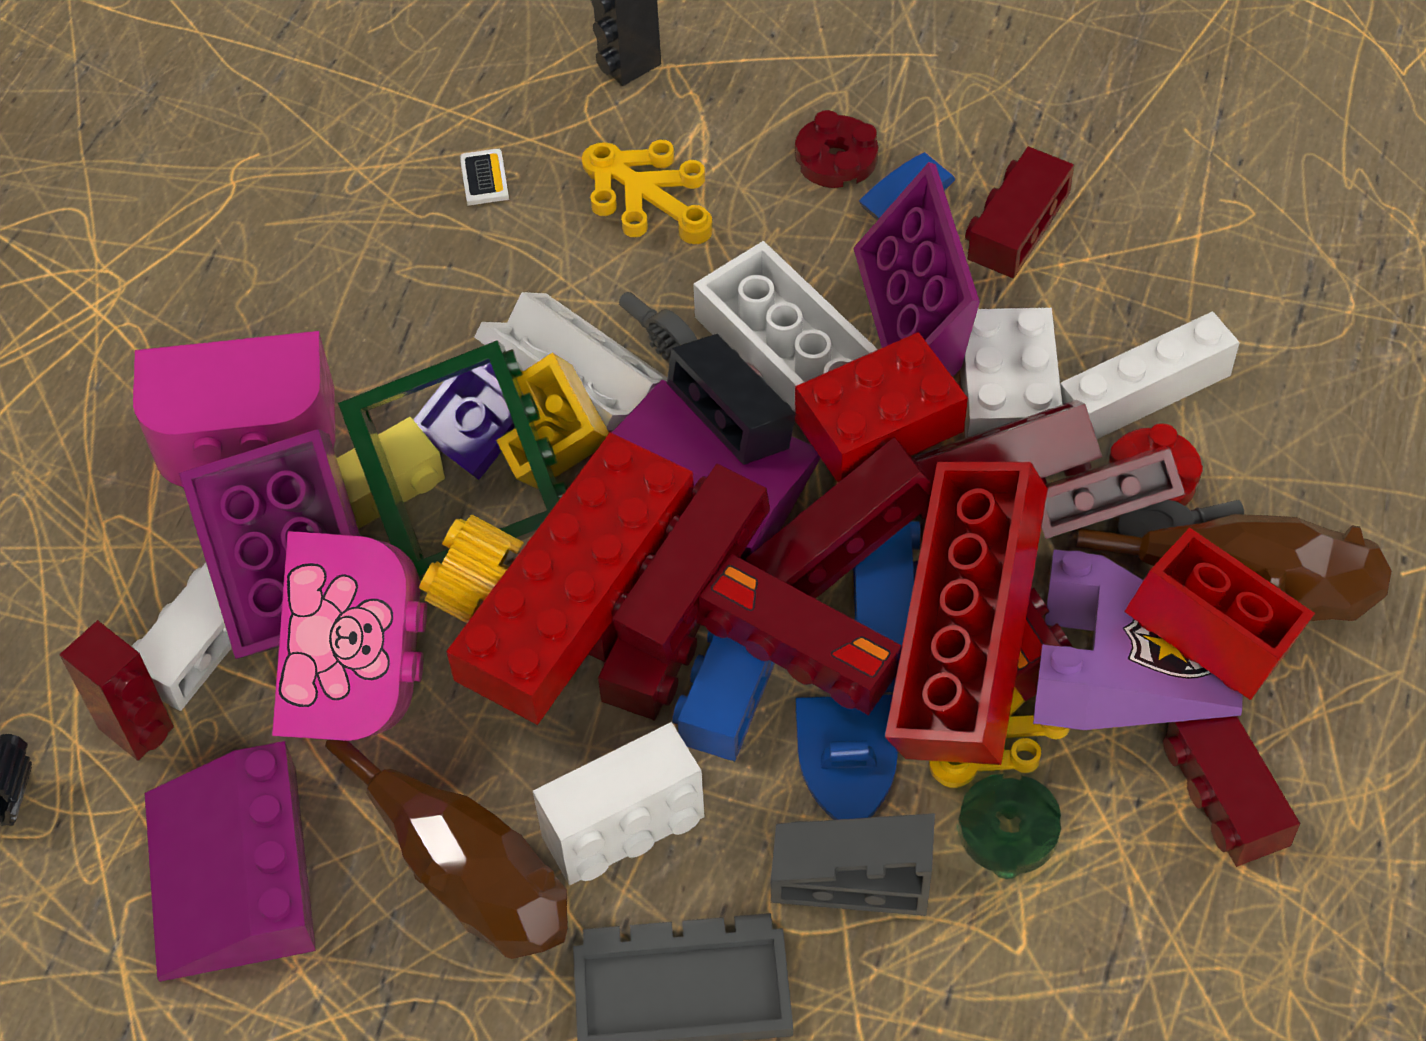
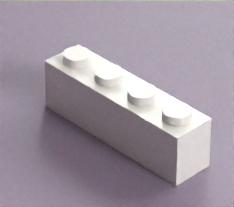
[1060,311,1240,439]
[131,563,232,711]

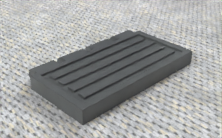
[573,913,793,1041]

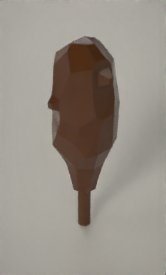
[1076,514,1392,621]
[325,740,568,959]

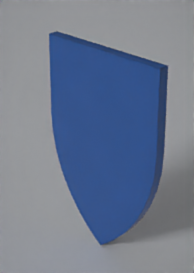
[796,695,898,820]

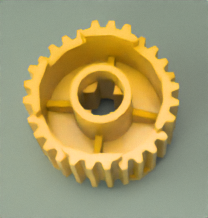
[419,515,524,623]

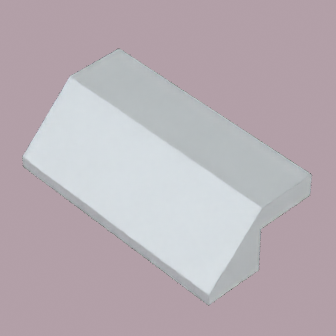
[474,292,667,430]

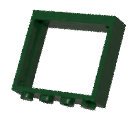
[338,340,568,580]

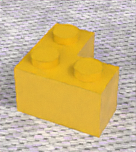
[496,352,609,489]

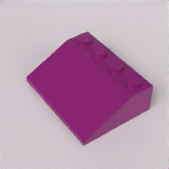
[853,162,980,377]
[611,380,820,562]
[179,429,360,659]
[144,741,316,982]

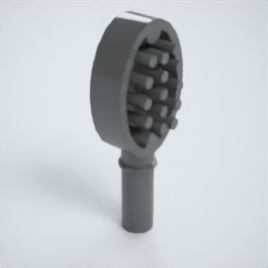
[619,292,698,364]
[1116,500,1244,557]

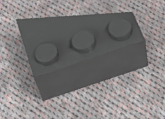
[771,813,935,916]

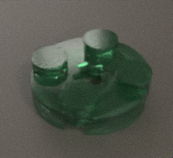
[957,774,1061,879]

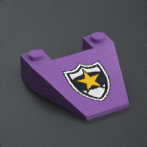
[1033,550,1243,730]

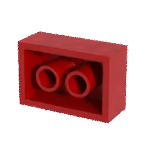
[795,332,968,482]
[1124,527,1315,700]

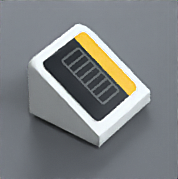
[460,149,509,206]

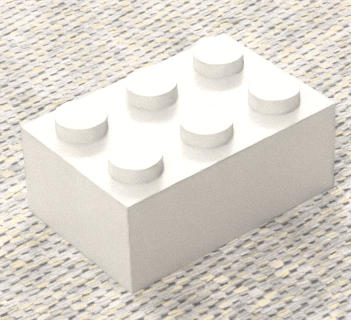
[960,308,1062,438]
[533,722,705,886]

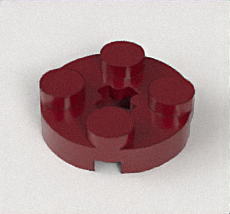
[795,110,879,188]

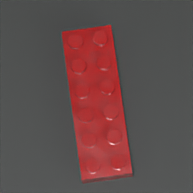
[446,432,694,725]
[885,462,1048,765]

